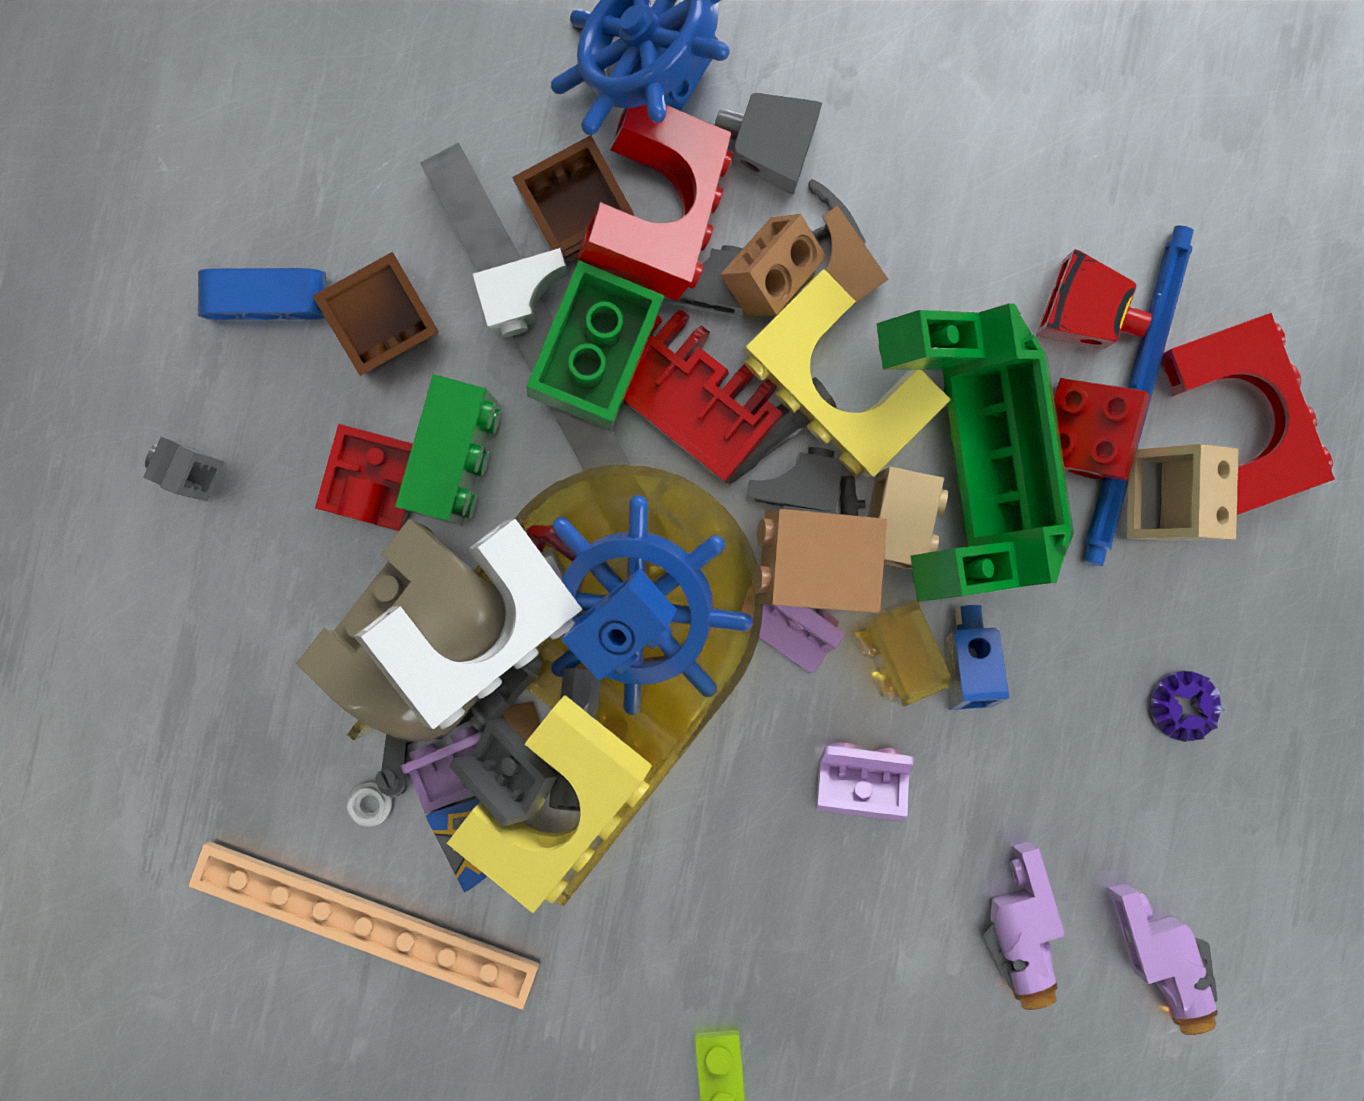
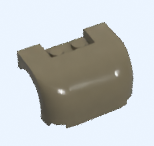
[296,518,505,743]

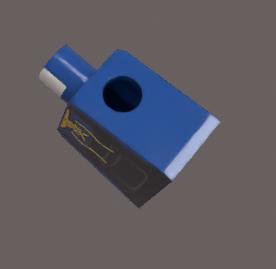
[944,605,1009,710]

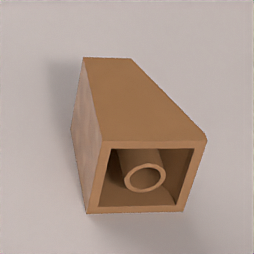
[753,509,887,613]

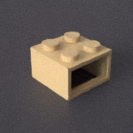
[1127,444,1238,541]
[867,466,948,570]

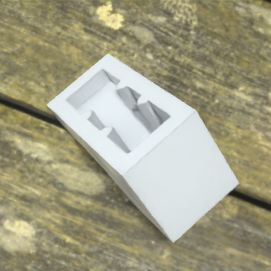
[473,248,569,337]

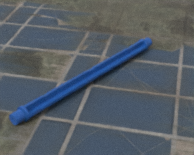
[1083,225,1194,567]

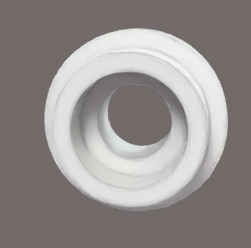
[347,782,392,827]

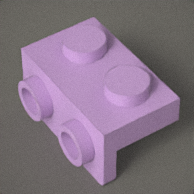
[747,598,846,674]
[400,726,483,814]
[816,742,914,822]

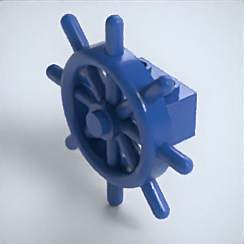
[551,0,730,135]
[551,495,753,715]

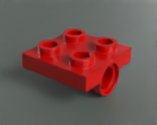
[1054,378,1150,481]
[315,424,413,531]

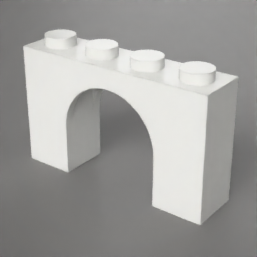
[354,519,582,729]

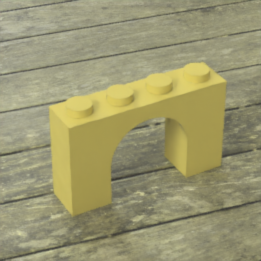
[741,269,951,477]
[447,695,652,913]

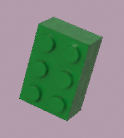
[526,260,664,431]
[395,374,501,526]

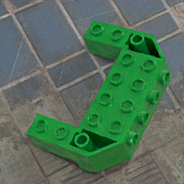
[876,303,1074,602]

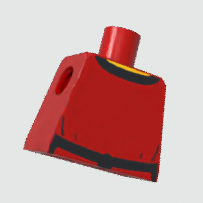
[1036,249,1152,349]

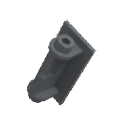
[467,654,544,732]

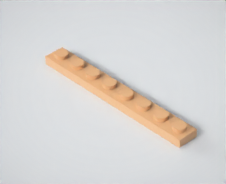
[188,841,540,1010]

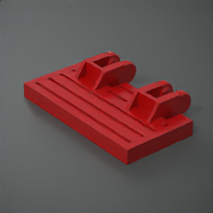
[623,309,783,484]

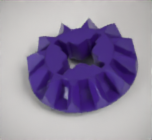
[1151,671,1225,742]

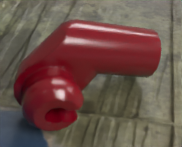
[525,524,576,562]

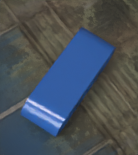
[198,268,326,320]

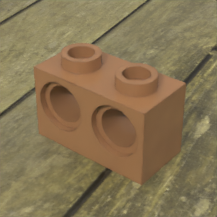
[720,214,826,317]

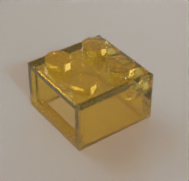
[853,600,955,707]

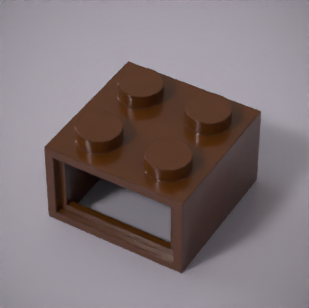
[512,135,634,264]
[313,252,439,376]

